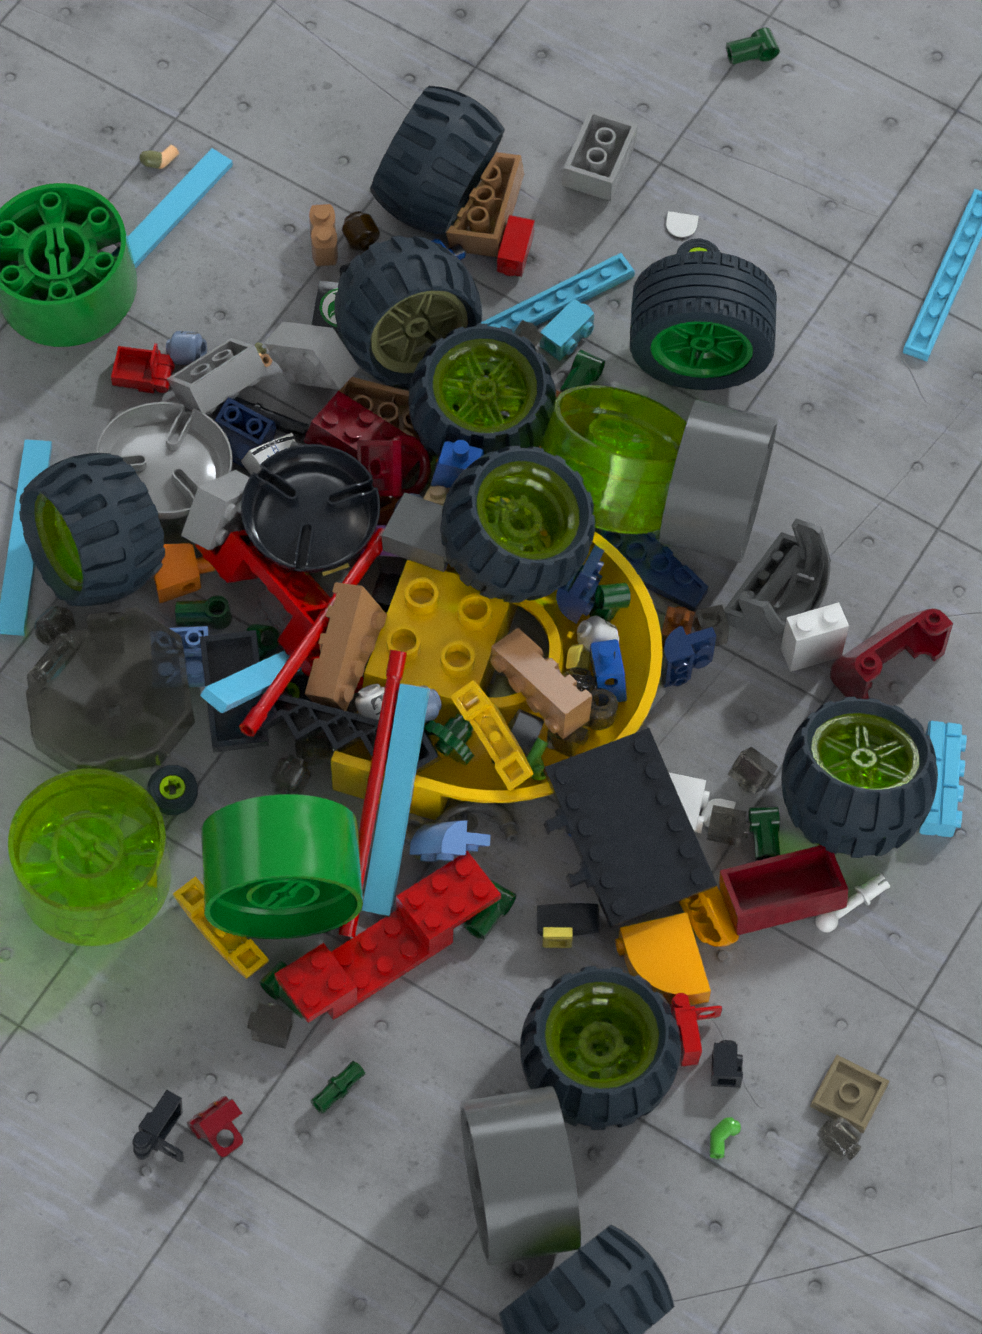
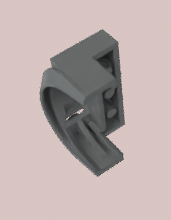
[723,518,831,641]

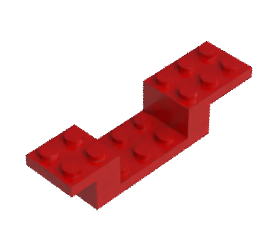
[195,530,364,694]
[275,851,501,1023]

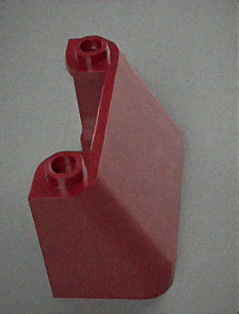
[830,609,953,699]

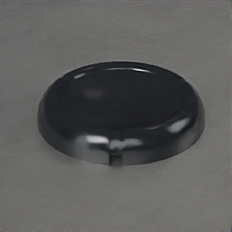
[241,444,380,573]

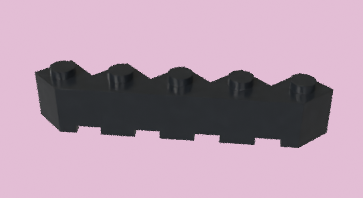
[244,693,442,773]

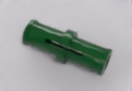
[310,1061,365,1114]

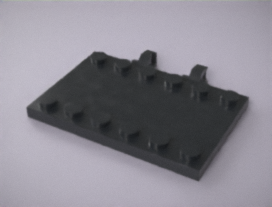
[543,728,717,928]

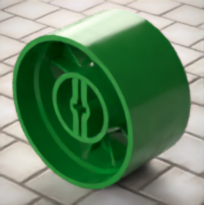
[0,183,137,347]
[201,794,363,939]

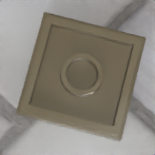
[810,1055,890,1133]

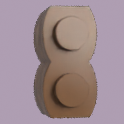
[309,204,338,266]

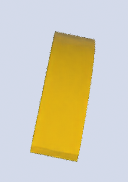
[450,680,534,791]
[173,876,269,979]

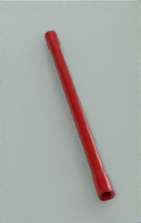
[240,528,385,737]
[338,649,407,937]

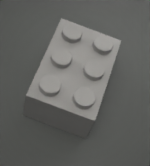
[562,109,638,201]
[264,322,359,390]
[167,338,268,414]
[181,470,250,550]

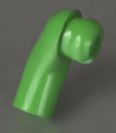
[527,737,548,781]
[710,1117,741,1159]

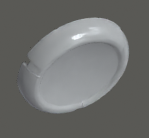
[96,402,232,519]

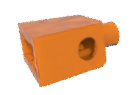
[154,543,215,603]

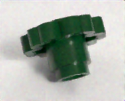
[423,713,474,766]

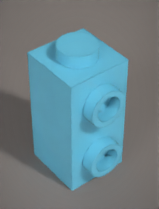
[539,299,595,361]

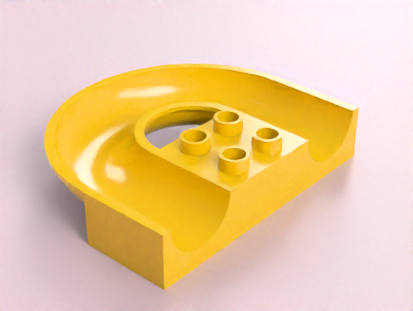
[331,494,662,820]

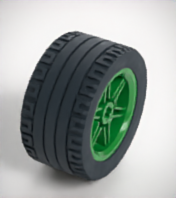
[629,251,777,390]

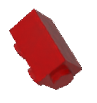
[497,215,535,277]

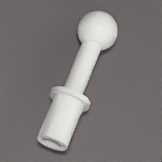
[815,872,890,932]

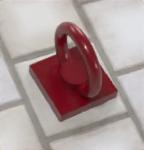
[357,434,431,499]

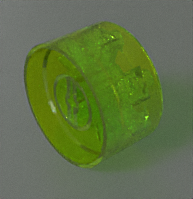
[540,385,687,534]
[8,769,171,946]

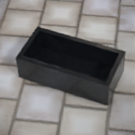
[200,630,269,753]

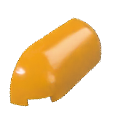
[679,886,739,947]

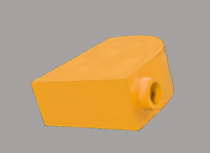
[615,912,711,1005]

